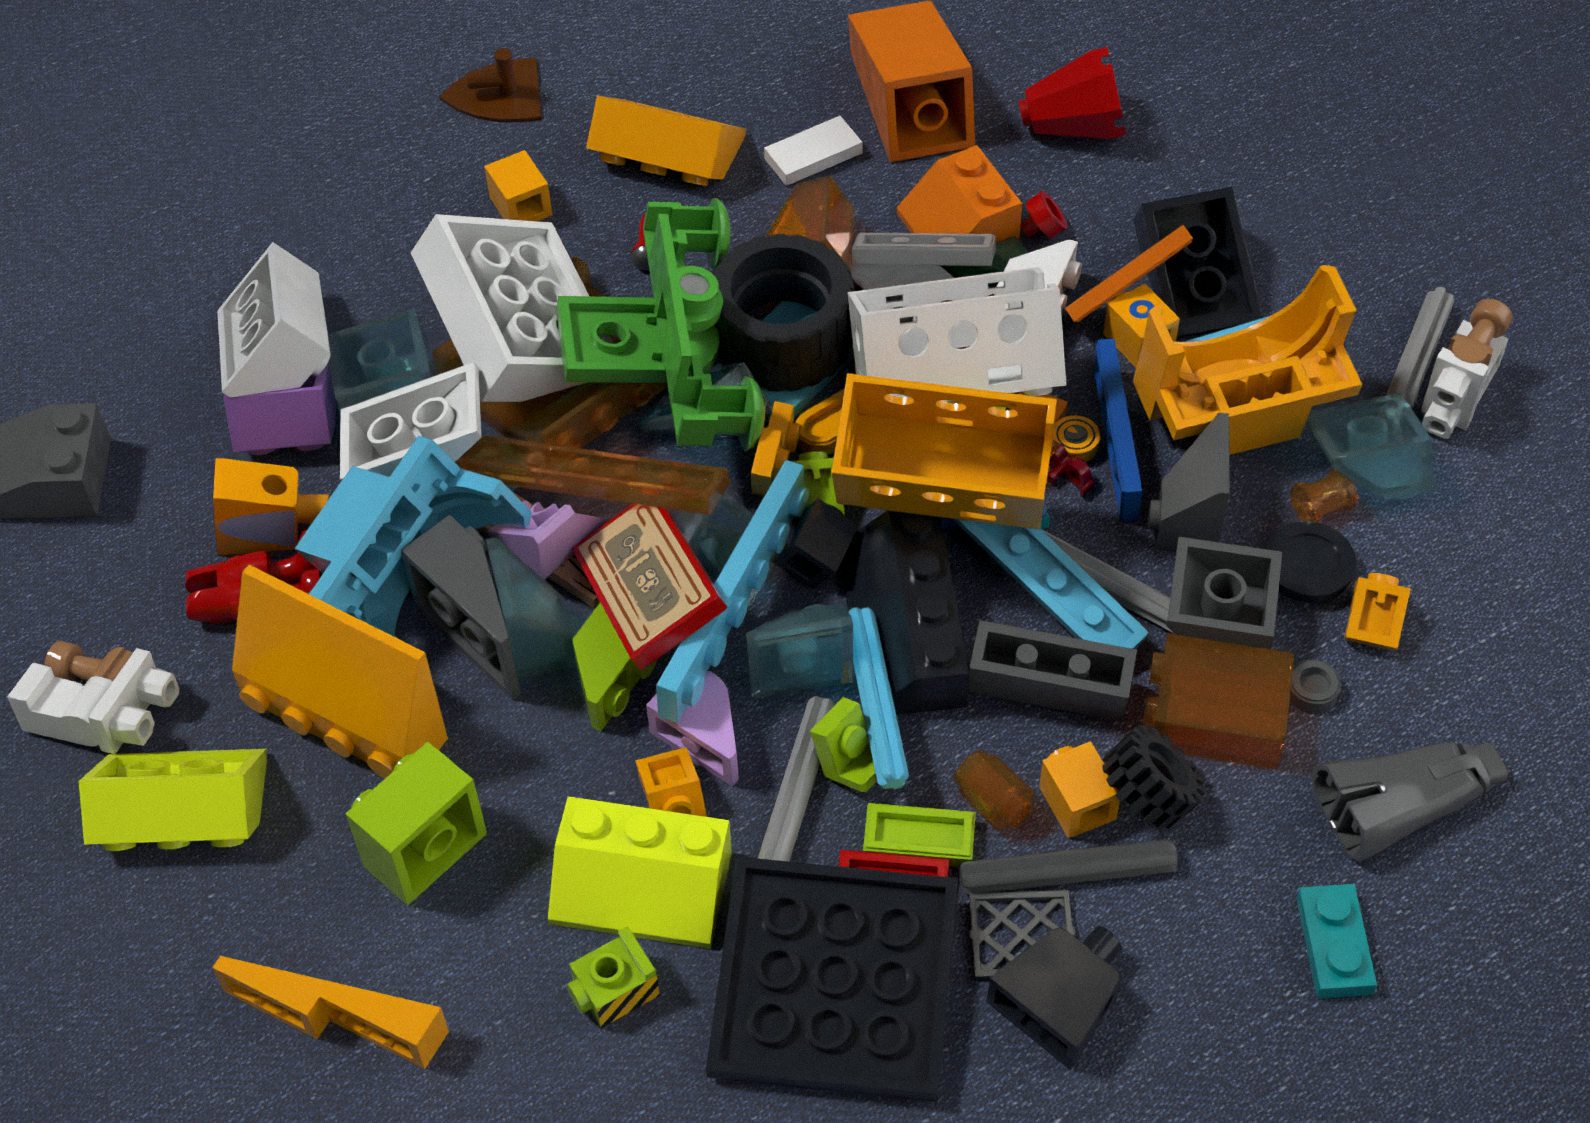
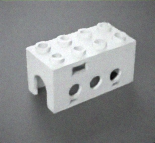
[848,267,1066,404]

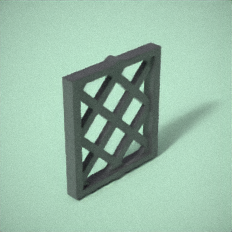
[969,890,1075,980]

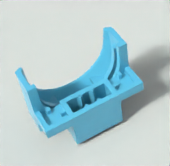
[294,435,532,672]

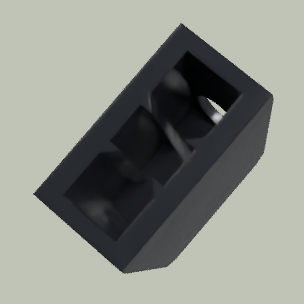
[986,926,1122,1070]

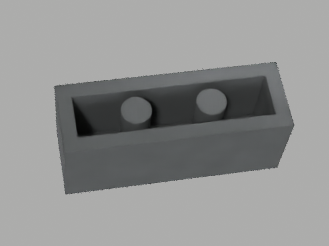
[968,620,1137,722]

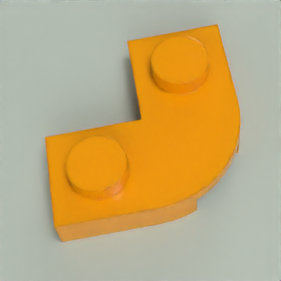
[751,401,801,496]

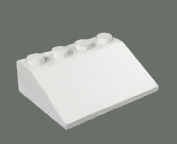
[411,214,614,402]

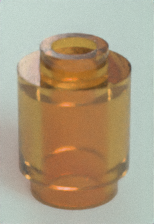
[954,750,1034,829]

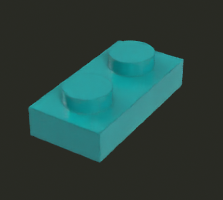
[1296,884,1377,999]

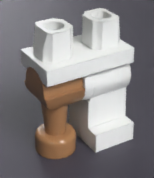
[1421,298,1513,439]
[7,640,179,754]

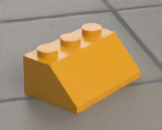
[586,95,747,186]

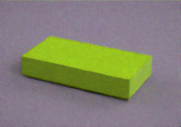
[863,803,976,868]

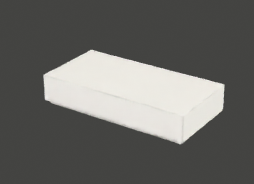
[764,116,863,186]

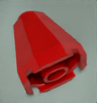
[1018,47,1126,139]

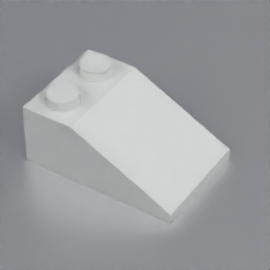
[340,362,481,481]

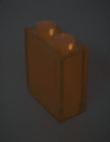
[1143,633,1294,769]

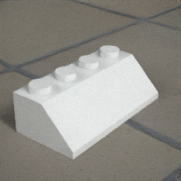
[217,242,331,398]

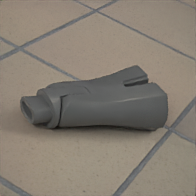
[1311,742,1508,862]

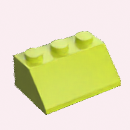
[79,749,267,851]
[548,796,732,949]

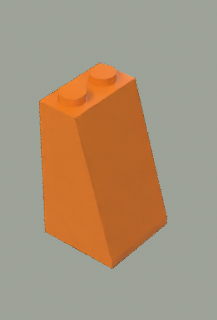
[848,0,975,162]

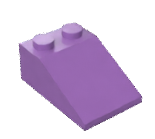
[223,338,338,455]

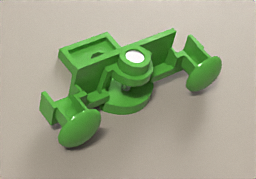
[556,198,765,452]

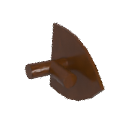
[439,48,541,122]

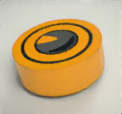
[1052,415,1100,462]

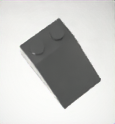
[0,403,111,519]
[401,515,521,700]

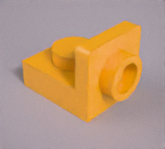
[1344,573,1411,651]
[635,747,707,817]

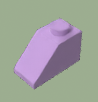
[646,671,739,786]

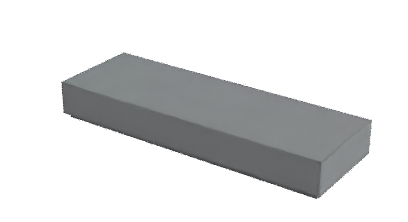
[852,233,996,266]

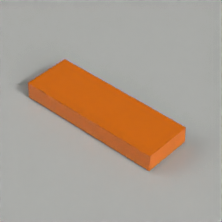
[1065,225,1193,322]

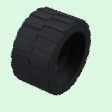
[712,234,854,392]

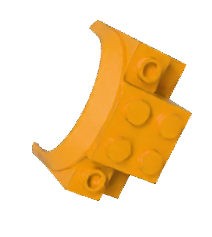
[1133,265,1362,455]

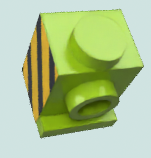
[566,926,660,1028]

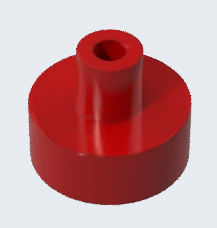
[1020,190,1068,239]

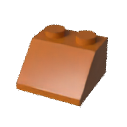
[897,145,1022,270]

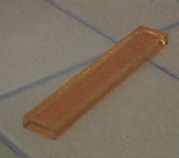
[455,435,730,515]

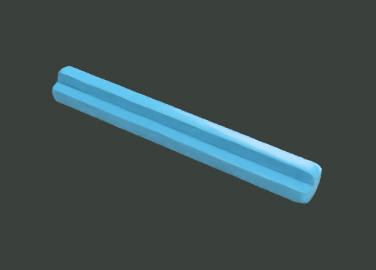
[845,607,909,789]

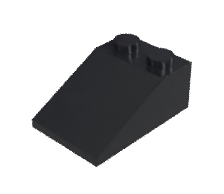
[1133,187,1263,338]

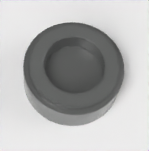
[1285,660,1341,714]

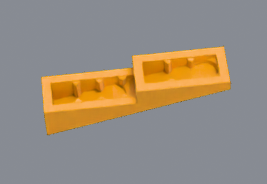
[212,956,449,1069]

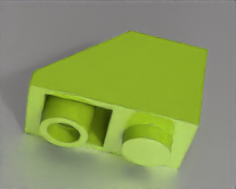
[572,602,657,732]

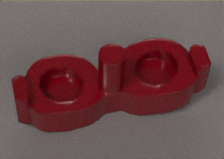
[1047,440,1094,498]

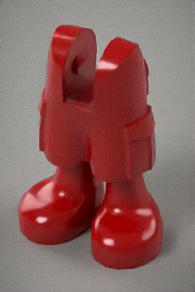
[185,529,322,624]

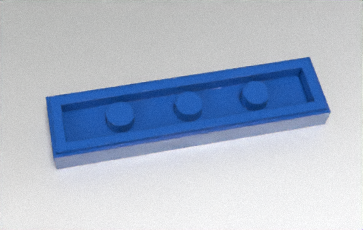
[1093,338,1142,522]

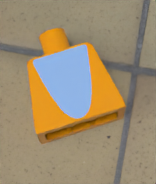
[213,458,329,556]

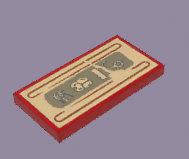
[572,489,728,671]

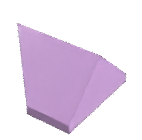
[487,501,611,582]

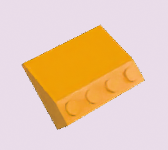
[232,565,448,778]

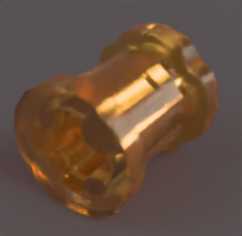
[1290,467,1358,523]

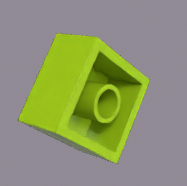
[345,742,487,906]

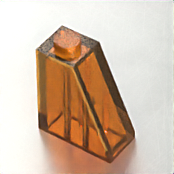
[766,175,855,269]

